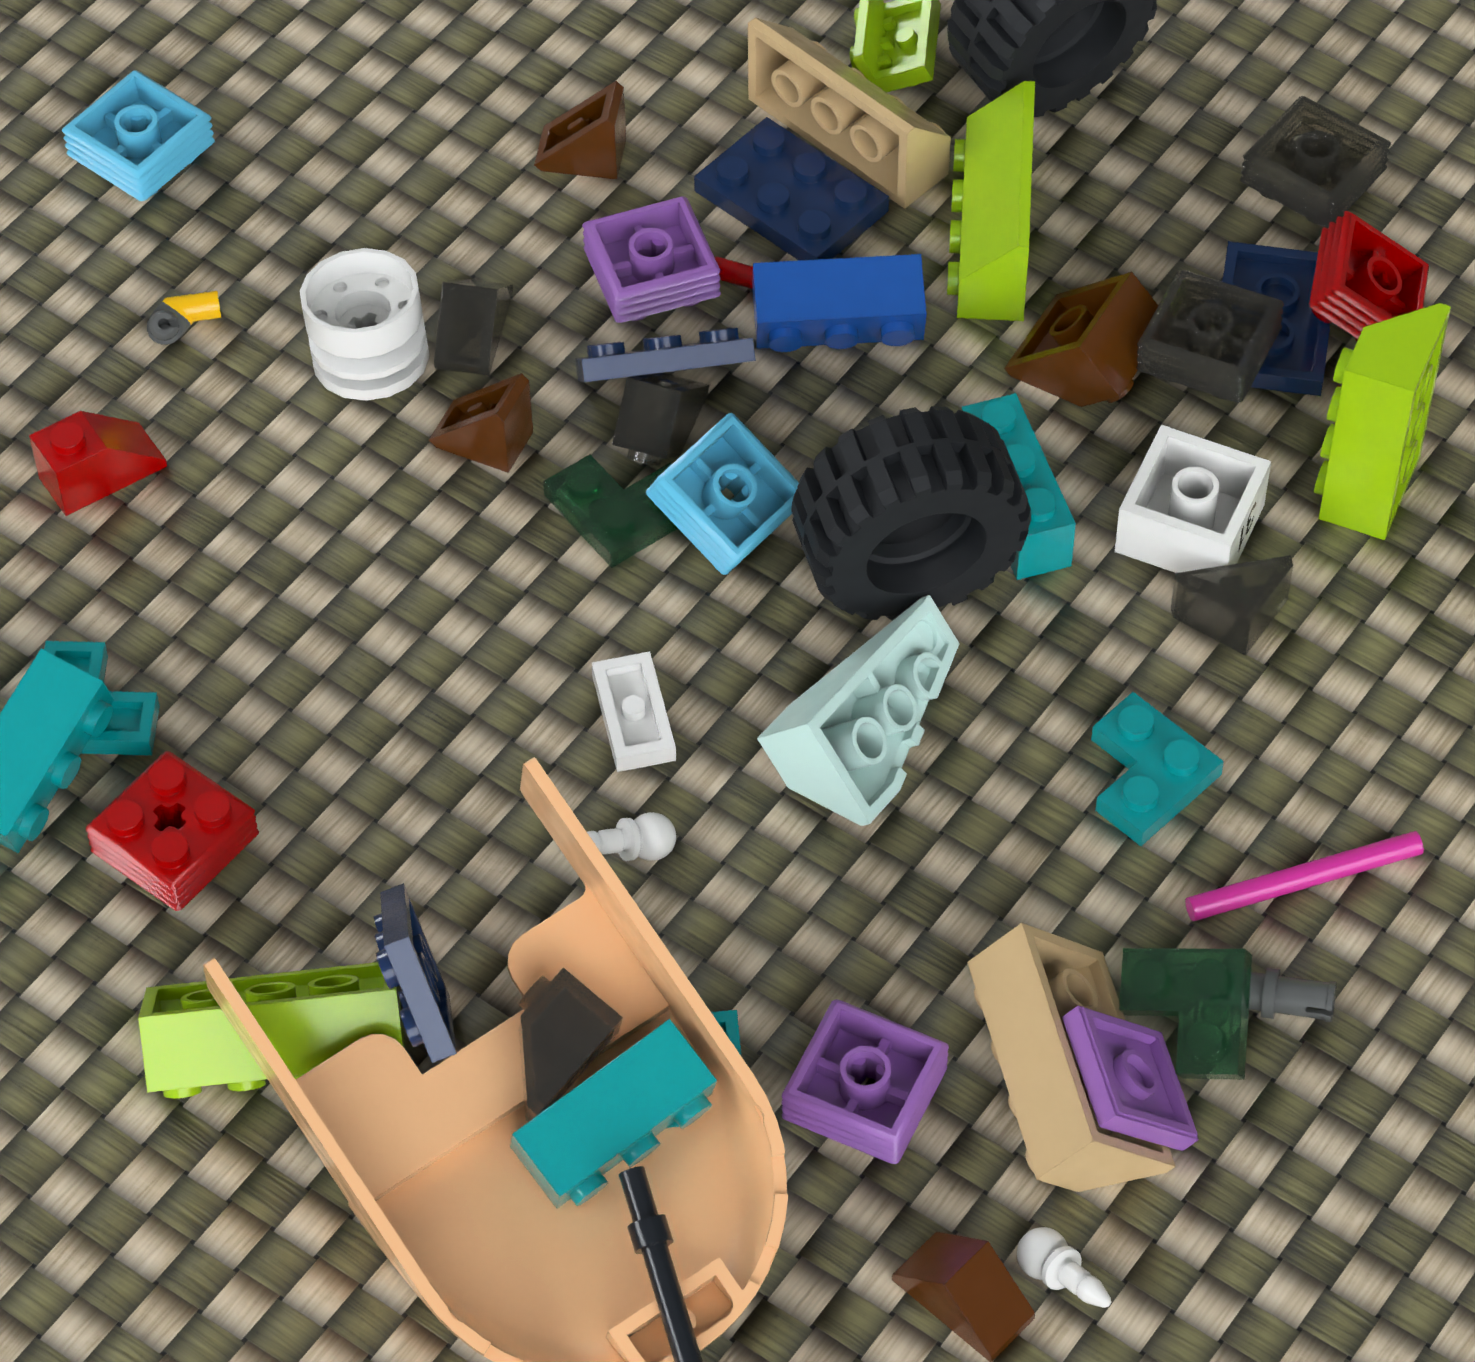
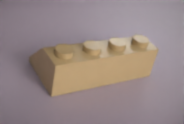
[748,18,951,209]
[967,923,1176,1192]

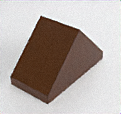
[534,81,626,179]
[429,373,533,473]
[892,1232,1035,1362]

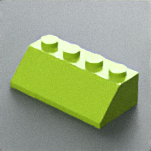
[947,81,1035,321]
[1314,303,1451,540]
[138,962,405,1099]

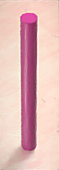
[1185,831,1424,922]

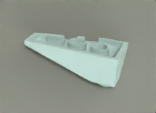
[757,595,960,826]

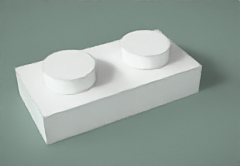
[592,651,676,772]

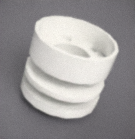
[300,248,430,401]

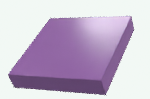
[1062,1005,1199,1151]

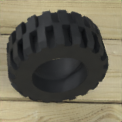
[947,0,1157,117]
[791,406,1031,621]

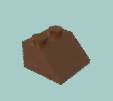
[1004,272,1171,407]

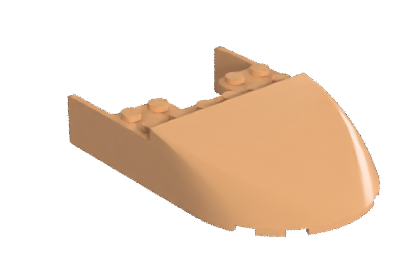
[203,757,788,1362]

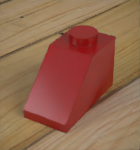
[29,411,167,516]

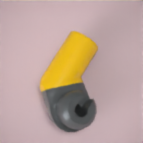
[147,291,221,345]

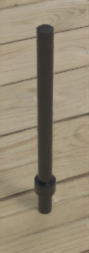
[619,1166,703,1362]

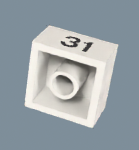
[1115,425,1271,589]

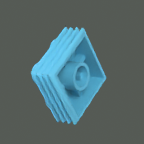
[62,70,215,201]
[646,413,799,575]

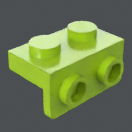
[849,0,941,93]

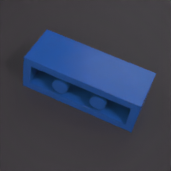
[752,254,927,352]

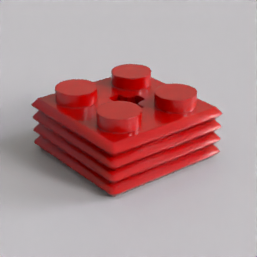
[1309,211,1429,341]
[86,751,259,911]

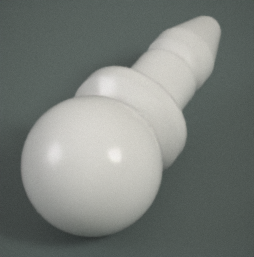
[587,812,676,861]
[1017,1227,1111,1308]

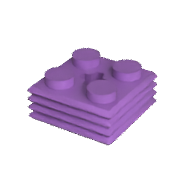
[582,196,721,323]
[782,999,949,1164]

